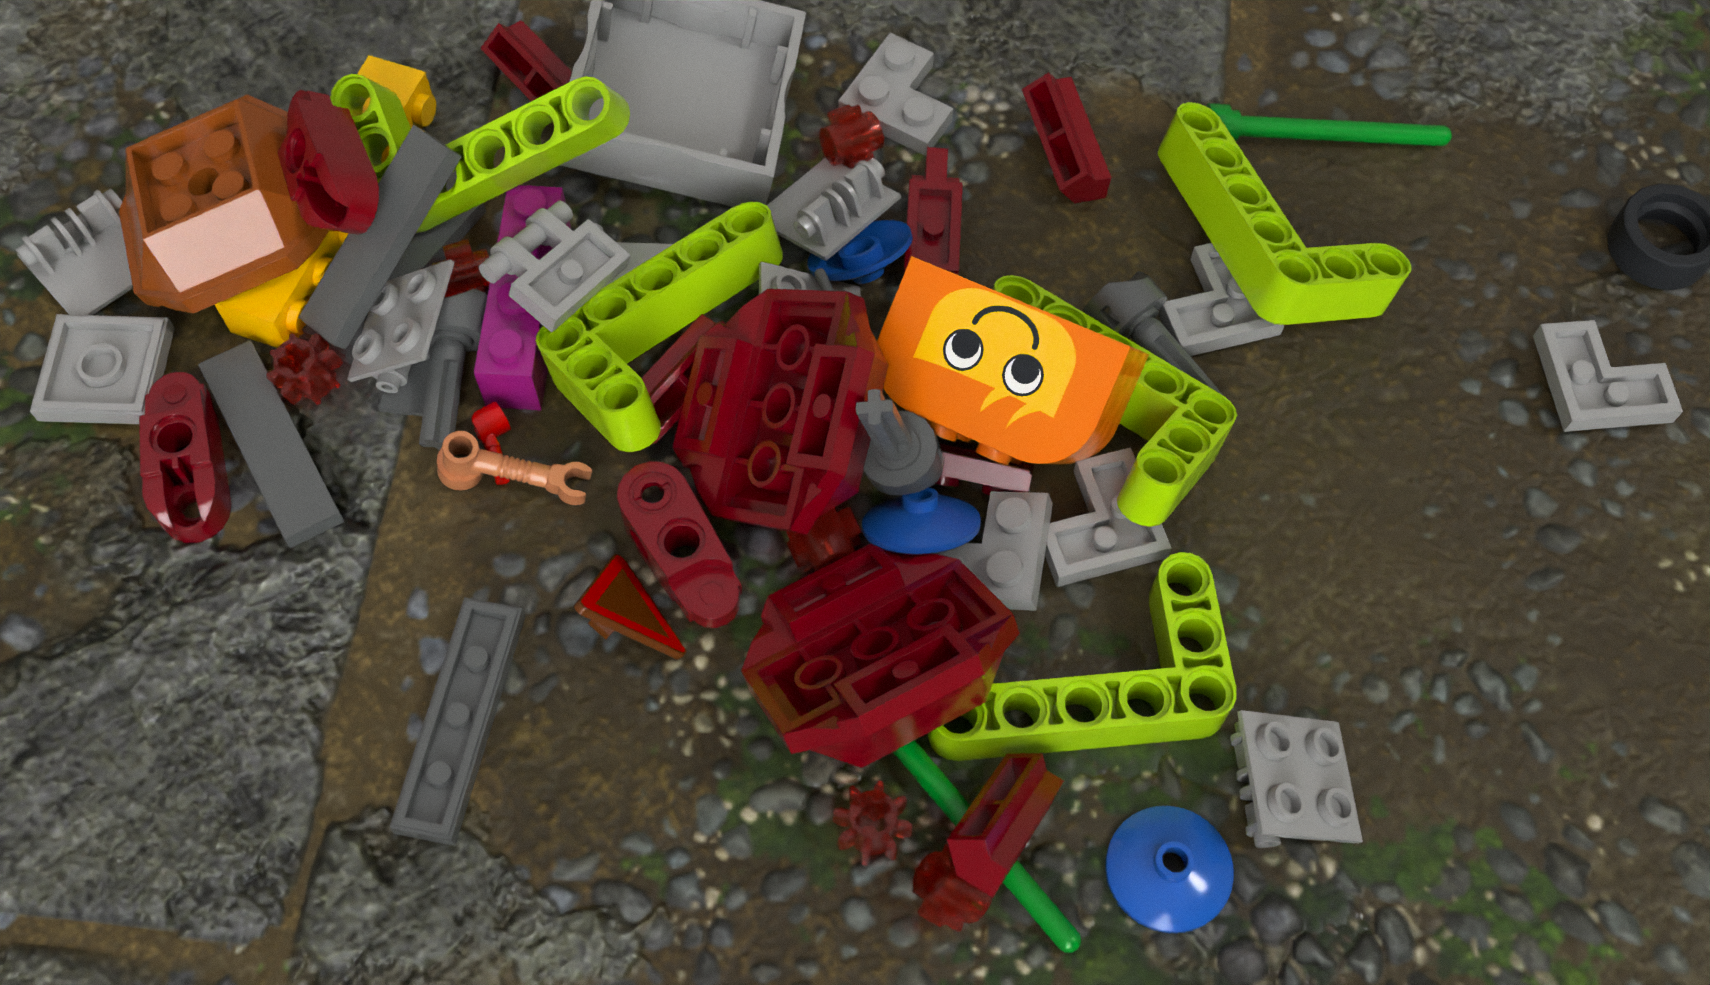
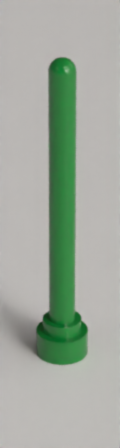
[1206,103,1452,146]
[888,740,1081,953]

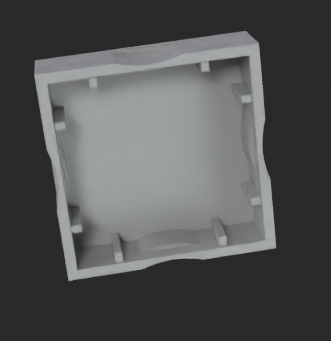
[561,0,806,207]

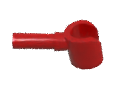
[472,402,511,485]

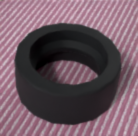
[1607,184,1710,290]

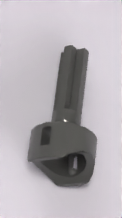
[1084,271,1223,395]
[419,288,488,450]
[855,389,944,495]

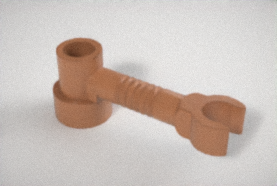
[437,431,592,505]

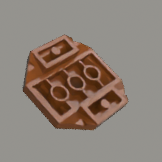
[119,95,335,314]

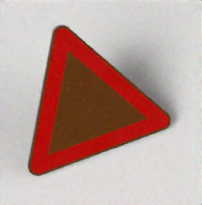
[574,554,687,660]

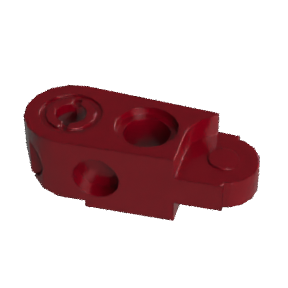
[277,90,379,235]
[140,372,232,543]
[617,461,742,628]

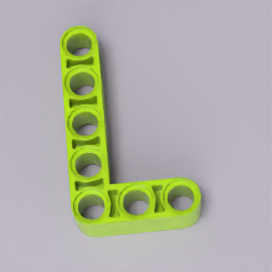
[330,74,630,233]
[1157,102,1411,325]
[536,201,783,452]
[993,275,1237,527]
[928,552,1236,761]

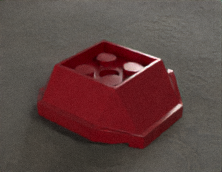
[672,289,889,535]
[741,543,1020,768]

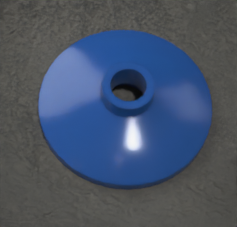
[807,220,913,284]
[862,487,981,554]
[1105,806,1234,934]

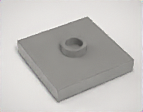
[30,314,175,424]

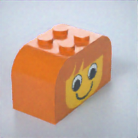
[877,256,1149,465]

